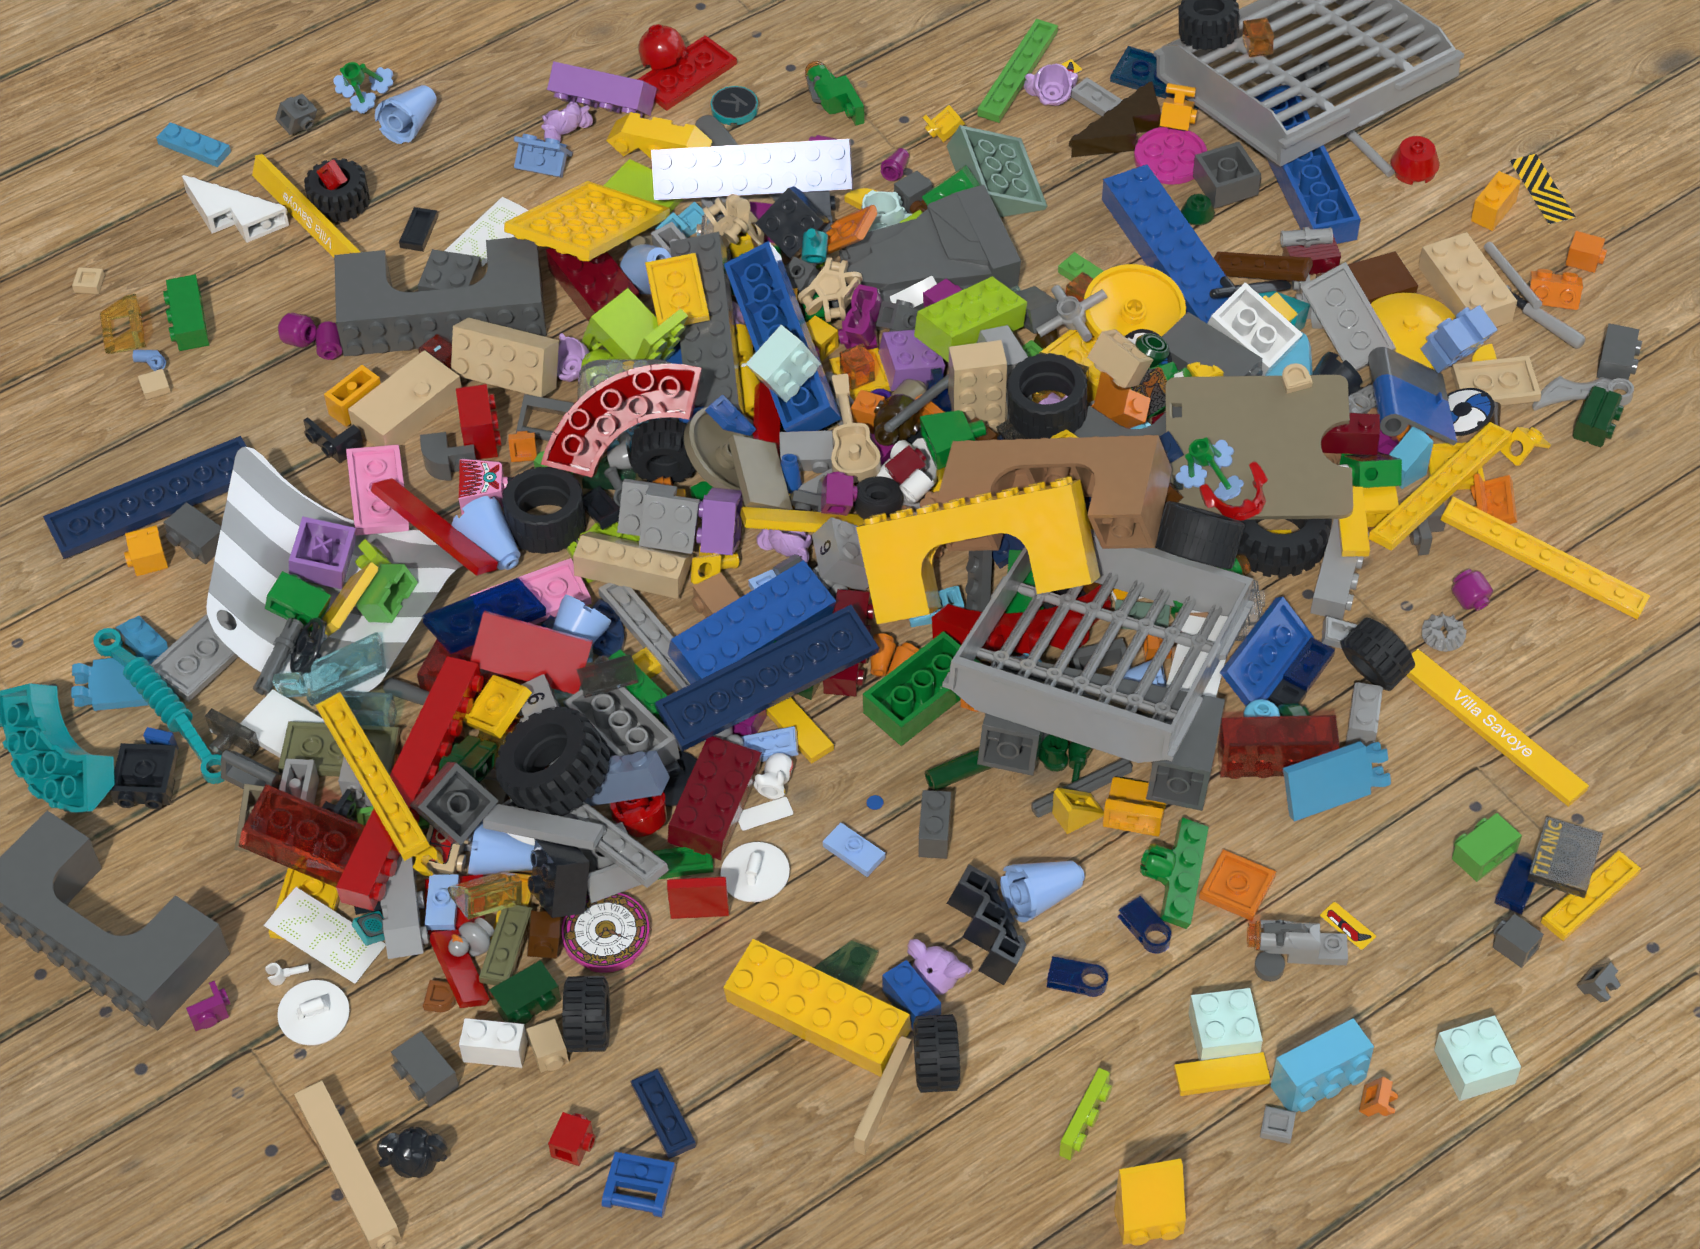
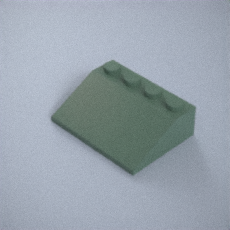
[946,125,1047,217]

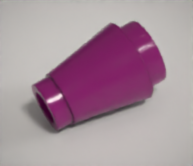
[881,148,909,181]

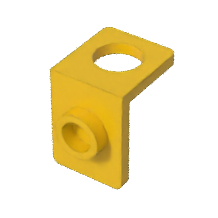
[1500,427,1551,466]

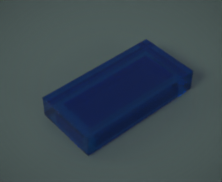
[1494,854,1544,915]

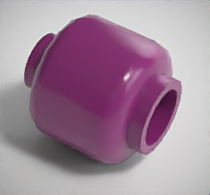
[278,312,317,348]
[1452,569,1493,611]

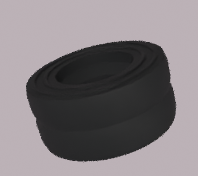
[854,476,903,519]

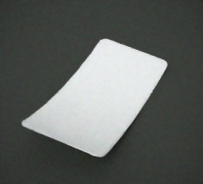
[890,276,936,308]

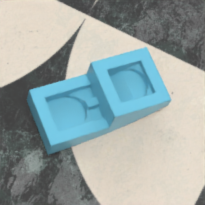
[655,201,711,238]

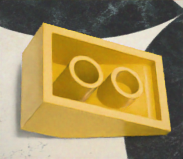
[1114,1159,1186,1246]

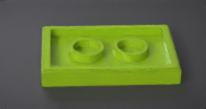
[603,159,683,223]

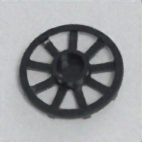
[290,618,328,677]

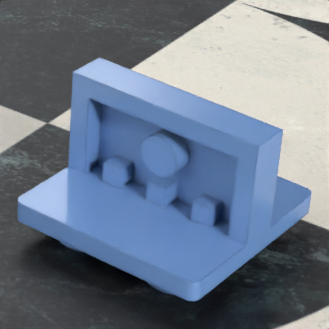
[514,134,573,178]

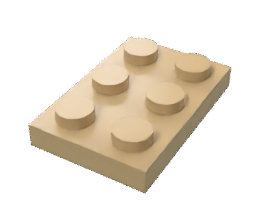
[1451,356,1541,406]

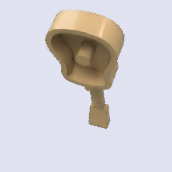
[831,374,881,483]

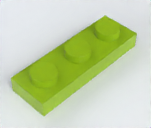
[1059,1068,1112,1161]

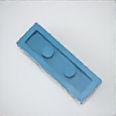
[156,122,231,167]

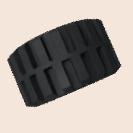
[1178,0,1239,50]
[304,158,370,223]
[630,418,696,484]
[1340,618,1415,691]
[562,976,610,1052]
[913,1014,960,1093]

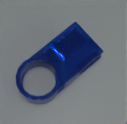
[1118,896,1172,954]
[1046,956,1108,997]

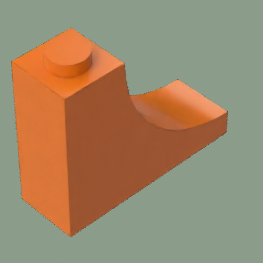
[1093,372,1151,429]

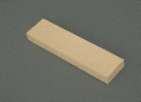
[854,1036,911,1155]

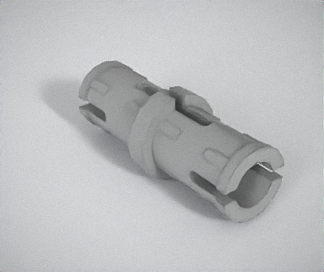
[1280,227,1333,247]

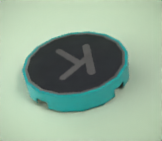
[710,86,758,125]

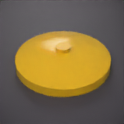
[1084,264,1186,339]
[1371,293,1456,371]

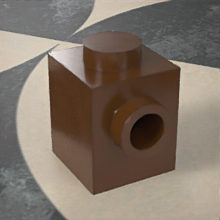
[527,911,560,959]

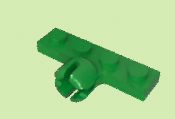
[1140,817,1209,929]

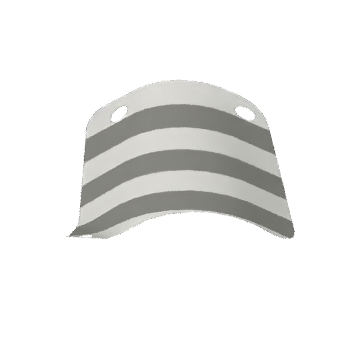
[206,447,463,694]

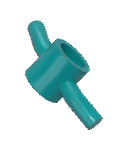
[801,228,828,263]

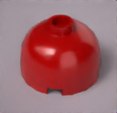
[638,24,687,69]

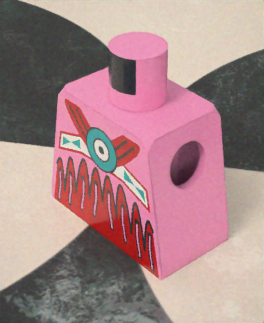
[459,459,514,515]

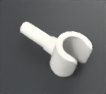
[265,963,309,986]

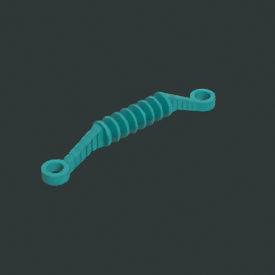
[93,628,225,784]

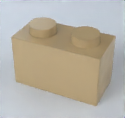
[1087,329,1153,388]

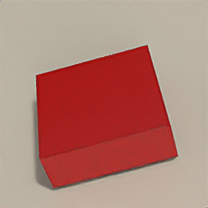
[316,159,347,190]

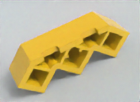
[606,112,712,160]

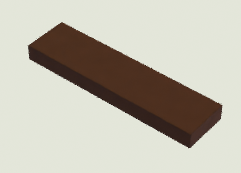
[1214,251,1313,282]

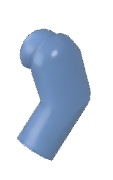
[133,350,166,371]

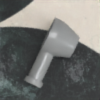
[607,432,632,470]

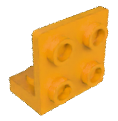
[1103,777,1166,837]

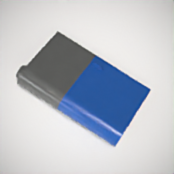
[1368,347,1457,445]

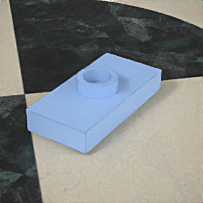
[740,726,799,762]
[823,823,885,877]
[425,874,460,930]

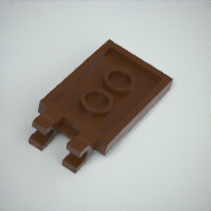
[1316,251,1418,304]

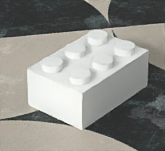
[1207,283,1303,376]

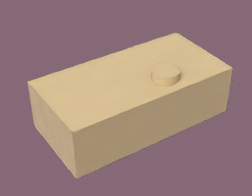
[348,350,462,447]

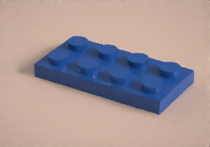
[1219,597,1314,706]

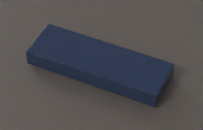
[630,1069,696,1160]

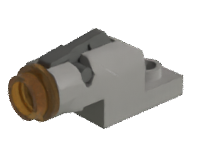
[1247,920,1348,966]

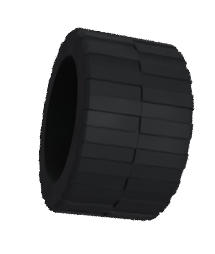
[1007,353,1088,439]
[502,467,586,554]
[1155,501,1245,569]

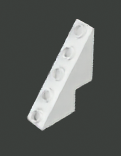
[182,175,289,243]

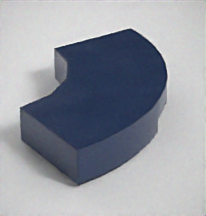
[591,599,625,659]

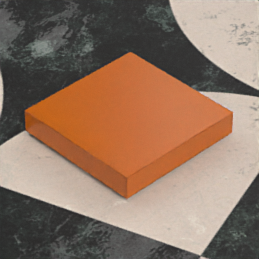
[1199,849,1276,921]

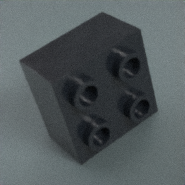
[755,186,831,259]
[528,839,590,918]

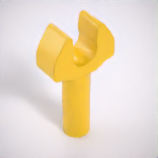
[413,845,443,876]

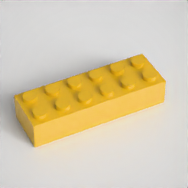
[723,939,912,1077]

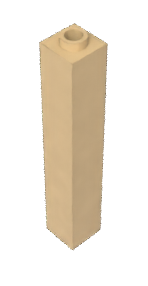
[294,1081,401,1249]

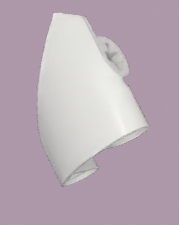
[877,438,937,504]

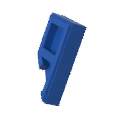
[705,394,756,436]

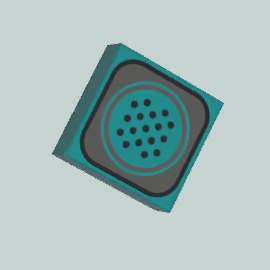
[352,911,385,946]

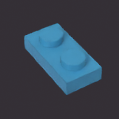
[115,616,168,660]

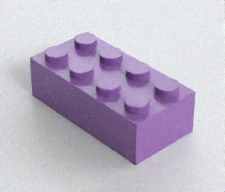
[547,61,657,118]

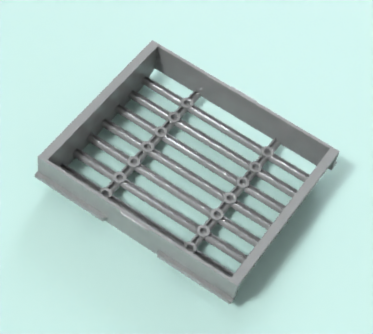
[1154,0,1464,167]
[942,529,1254,763]

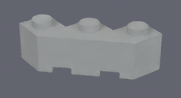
[381,854,429,959]

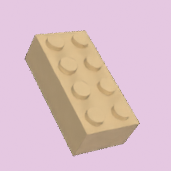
[1418,232,1517,327]
[451,318,559,397]
[948,340,1007,434]

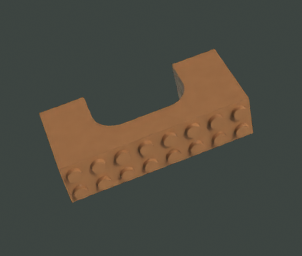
[936,435,1172,551]

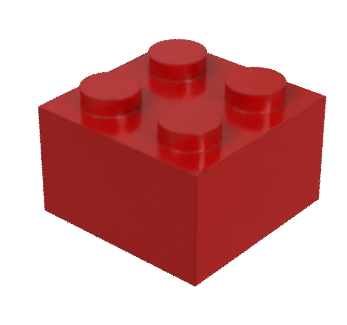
[456,384,502,460]

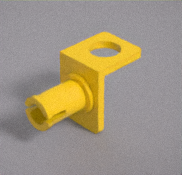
[691,545,739,584]

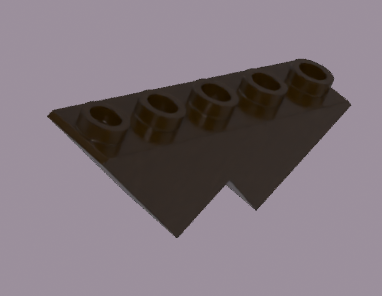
[1069,82,1161,158]

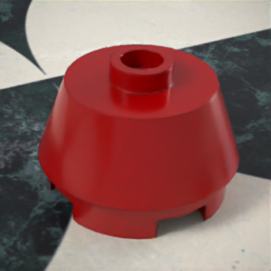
[1391,136,1440,185]
[610,792,667,837]

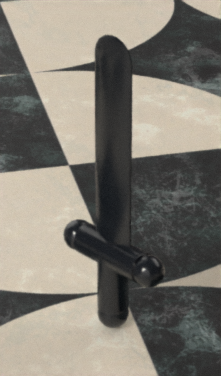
[1209,276,1292,299]

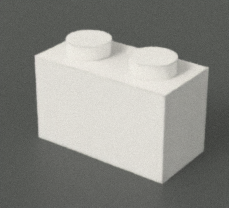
[459,1018,528,1068]

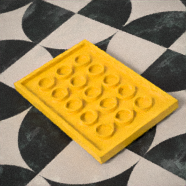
[504,181,670,261]

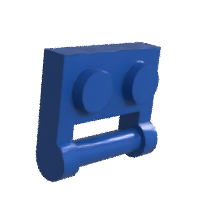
[602,1152,675,1218]

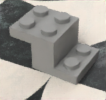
[617,479,700,554]

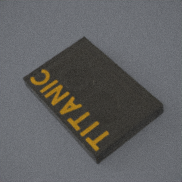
[1527,816,1603,898]

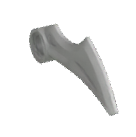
[1532,376,1634,411]

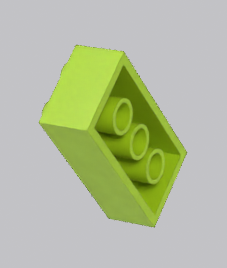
[914,276,1027,362]

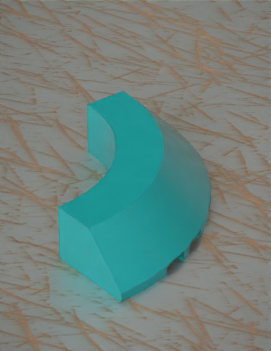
[0,683,115,813]

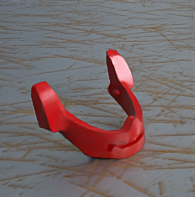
[1199,461,1268,520]

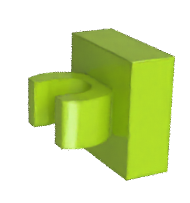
[355,539,392,569]

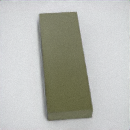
[479,902,533,986]

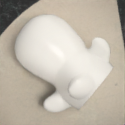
[754,753,793,800]

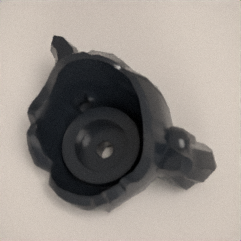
[377,1126,448,1178]

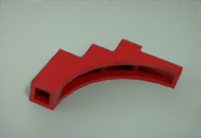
[932,585,1111,654]

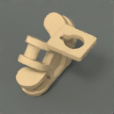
[703,194,764,249]
[797,257,863,322]

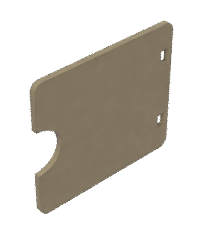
[1165,375,1353,520]

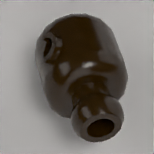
[873,394,921,446]

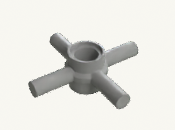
[1036,285,1107,342]

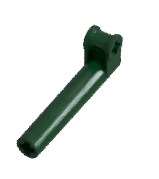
[924,734,1068,791]

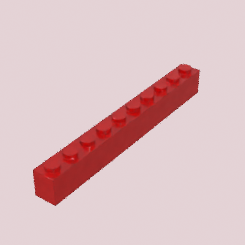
[336,656,484,911]

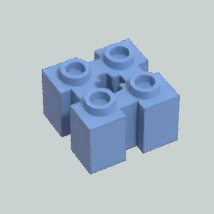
[1420,305,1498,374]

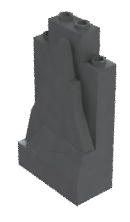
[823,185,1021,331]

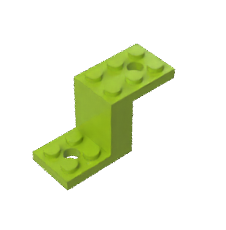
[581,288,688,367]

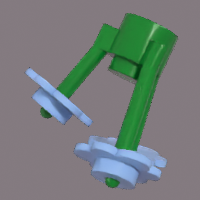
[333,62,393,113]
[1176,437,1244,501]

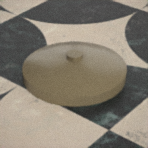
[684,407,753,490]

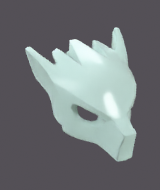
[861,190,912,232]

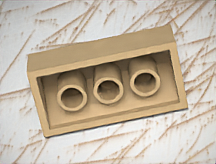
[573,531,693,599]

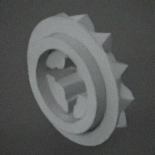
[1421,612,1467,652]

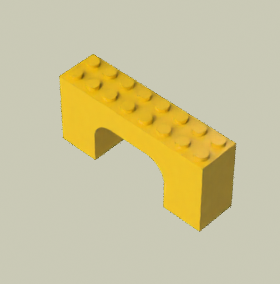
[856,476,1100,624]

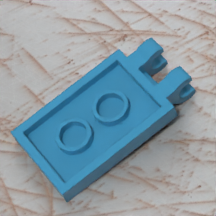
[71,654,178,711]
[1283,741,1391,821]

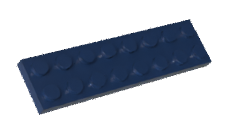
[43,436,247,559]
[655,605,879,751]

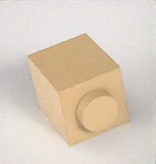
[526,1019,569,1073]

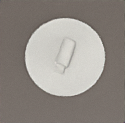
[721,842,790,902]
[277,980,350,1045]

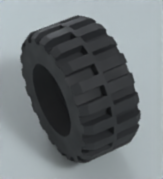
[1237,519,1332,578]
[495,707,610,816]

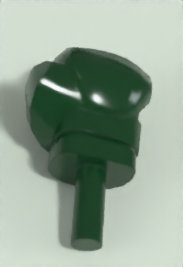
[1068,741,1093,782]

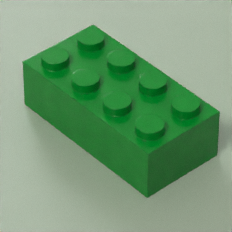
[863,631,982,746]

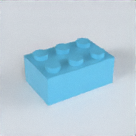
[1270,1018,1374,1112]

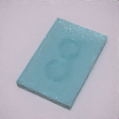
[304,632,386,706]

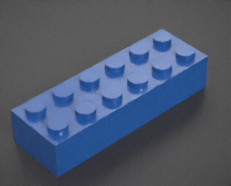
[667,560,836,684]

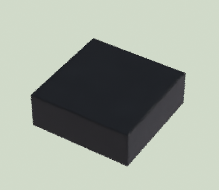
[1268,679,1307,707]

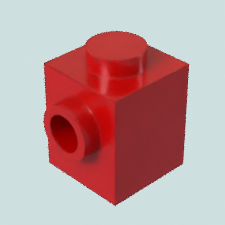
[548,1112,596,1166]

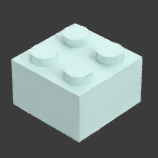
[746,325,821,403]
[1188,988,1263,1061]
[1434,1015,1521,1101]

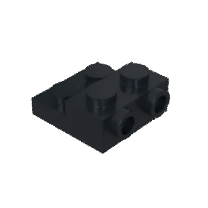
[110,743,178,809]

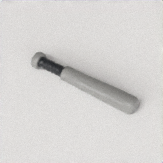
[1506,285,1585,349]

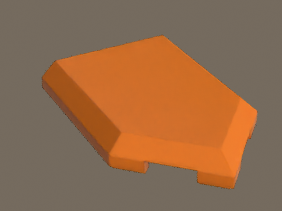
[826,205,877,254]

